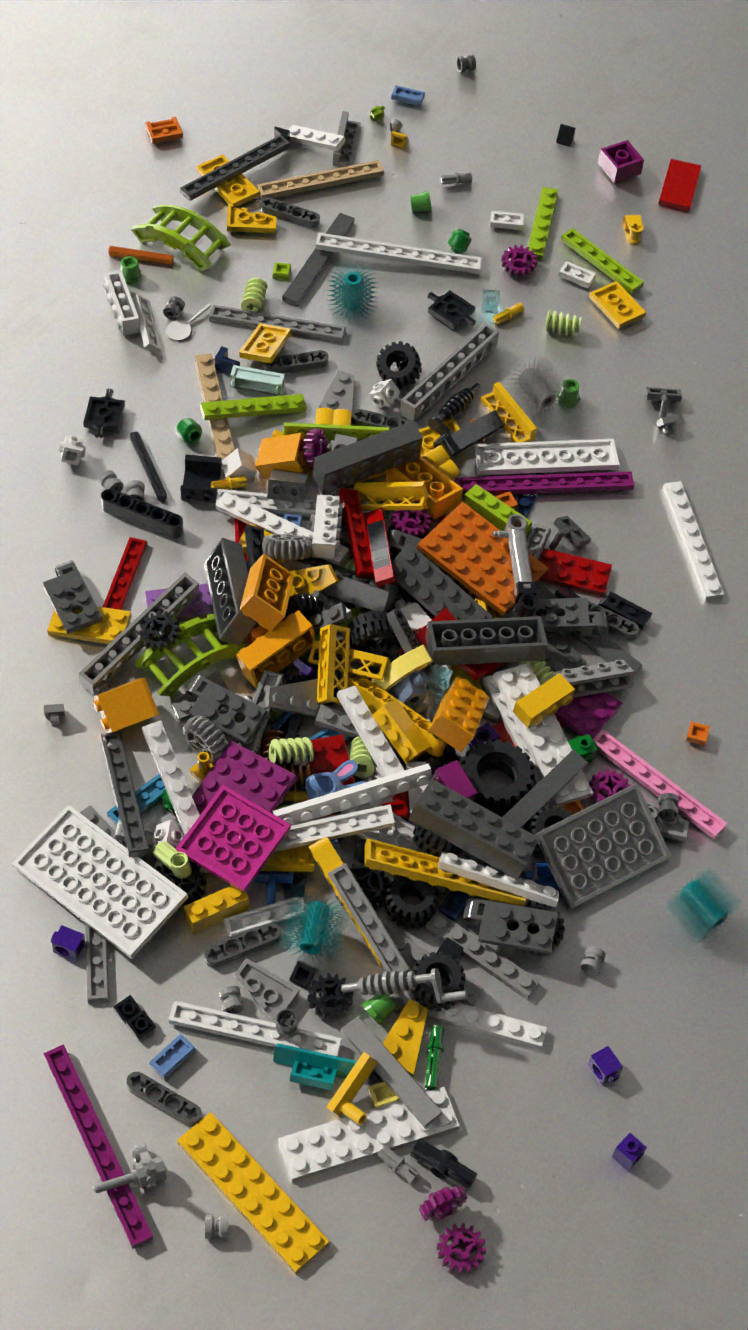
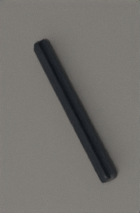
[130,431,167,501]

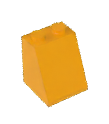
[255,433,312,483]
[93,677,159,733]

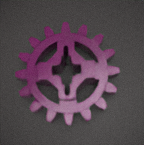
[501,245,537,278]
[303,429,329,468]
[391,502,431,537]
[589,769,631,803]
[419,1186,468,1221]
[436,1223,487,1275]

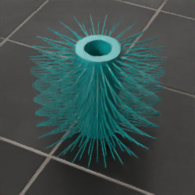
[327,260,378,322]
[667,868,742,940]
[281,892,349,963]

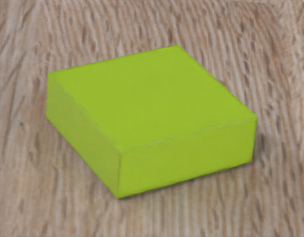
[272,262,291,280]

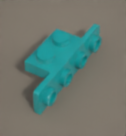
[273,1043,357,1091]

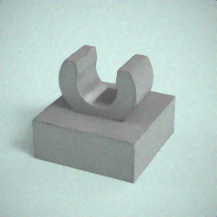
[656,414,680,434]
[44,704,65,725]

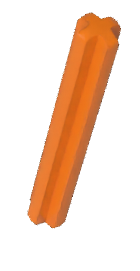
[108,246,174,265]

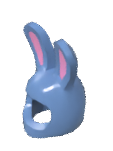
[306,760,366,800]

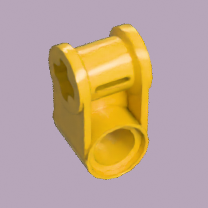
[623,215,644,244]

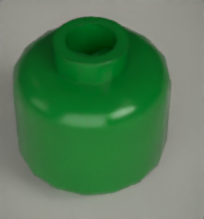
[448,228,472,254]
[176,418,202,444]

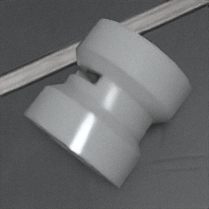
[99,470,124,492]
[126,480,145,501]
[580,946,606,976]
[219,986,244,1014]
[205,1215,228,1239]

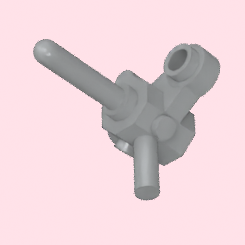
[93,1143,167,1193]

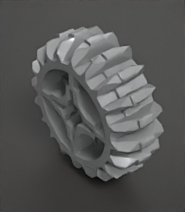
[262,534,313,560]
[183,715,228,765]

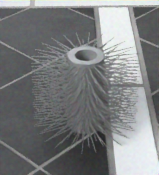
[505,356,568,420]

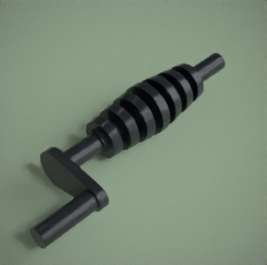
[428,383,481,448]

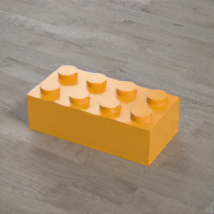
[386,456,463,520]
[240,554,294,631]
[236,610,316,689]
[428,676,490,752]

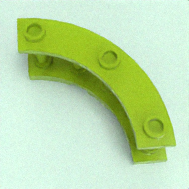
[131,205,231,272]
[134,613,250,696]

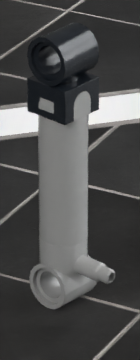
[493,514,538,617]

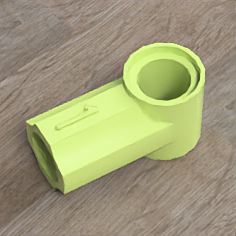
[153,841,192,879]

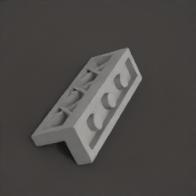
[333,111,361,167]

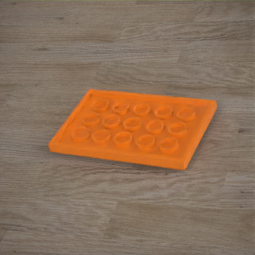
[416,501,548,616]

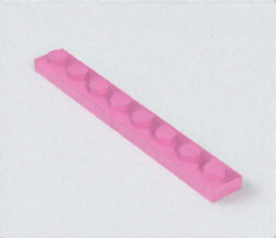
[593,730,728,840]

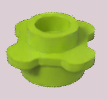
[369,106,385,120]

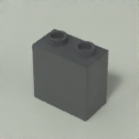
[267,469,309,503]

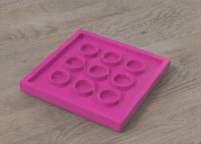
[176,785,291,893]

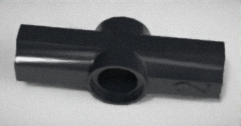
[410,1138,477,1191]

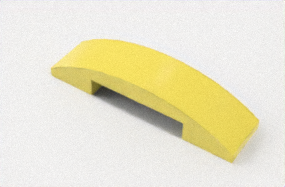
[370,645,433,693]

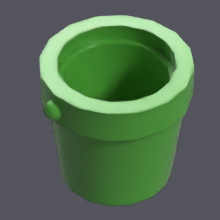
[410,191,432,212]
[120,256,141,285]
[556,379,581,408]
[362,993,397,1025]

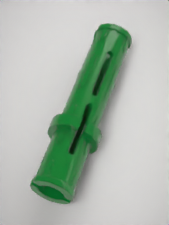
[424,1025,445,1091]

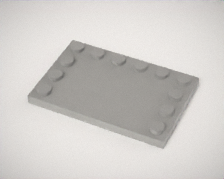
[534,784,672,909]

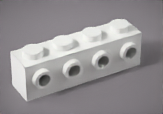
[103,270,140,336]
[312,495,343,559]

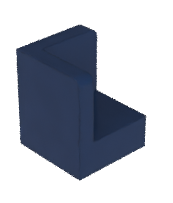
[215,346,240,375]

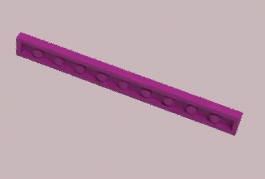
[455,472,634,496]
[43,1044,153,1249]

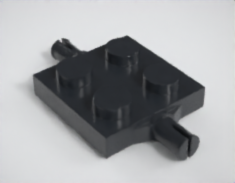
[428,290,476,329]
[83,388,125,439]

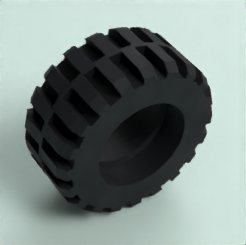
[460,740,535,817]

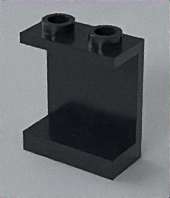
[180,455,222,502]

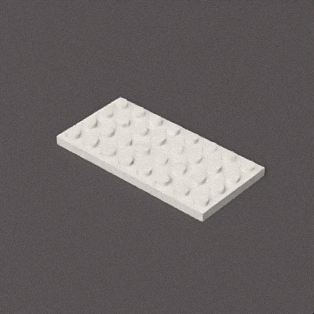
[12,805,188,959]

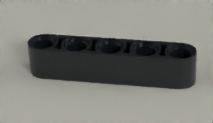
[440,410,505,458]
[101,489,184,538]

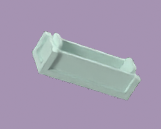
[230,365,285,396]

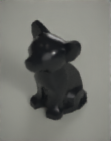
[419,743,460,775]

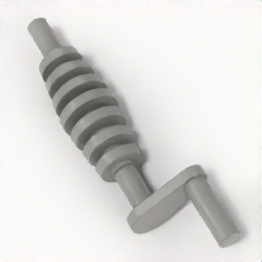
[341,968,468,1004]

